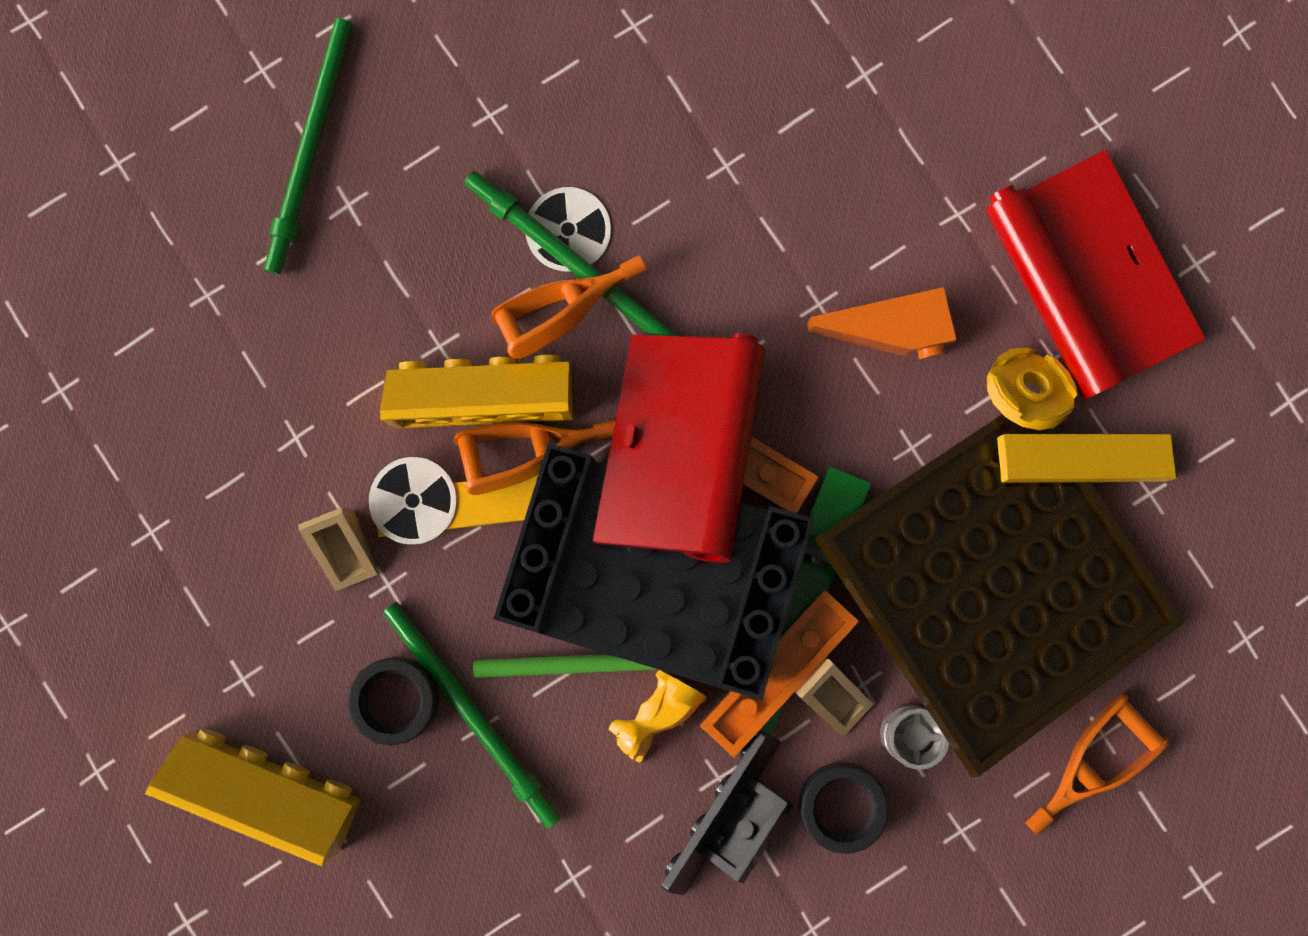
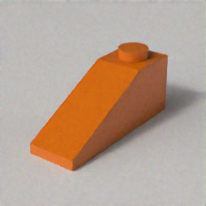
[807,287,956,360]

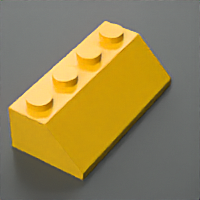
[380,355,574,429]
[145,728,361,866]

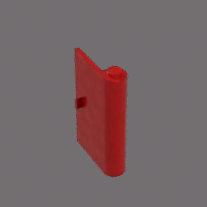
[985,150,1205,400]
[593,333,766,563]

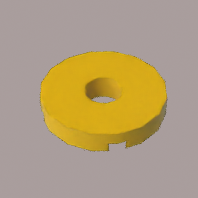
[987,347,1077,430]

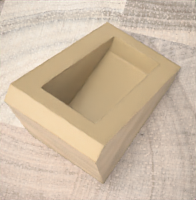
[298,508,378,591]
[795,658,874,737]

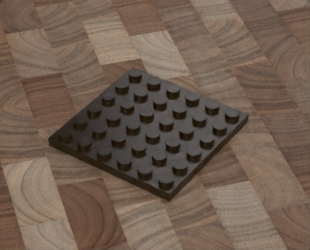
[815,414,1185,777]

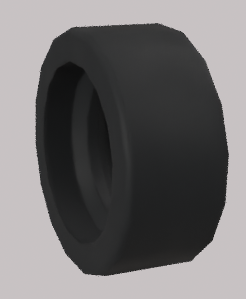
[347,656,439,746]
[798,762,889,854]

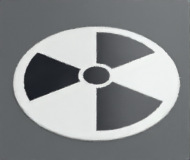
[526,187,611,272]
[369,457,456,544]

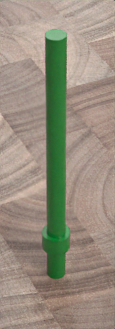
[263,18,353,276]
[464,170,678,336]
[382,602,562,830]

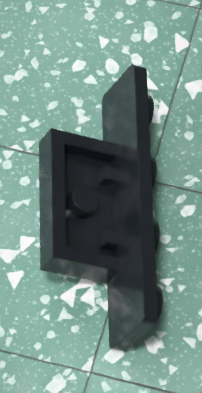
[661,730,793,895]

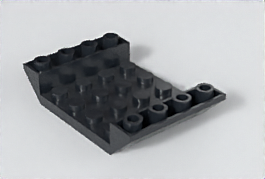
[493,443,814,700]

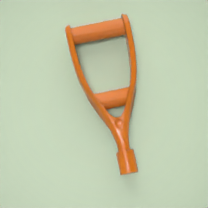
[491,255,647,359]
[454,419,615,495]
[1025,694,1170,836]

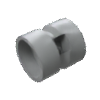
[880,703,949,770]

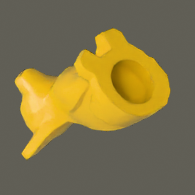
[608,670,707,764]

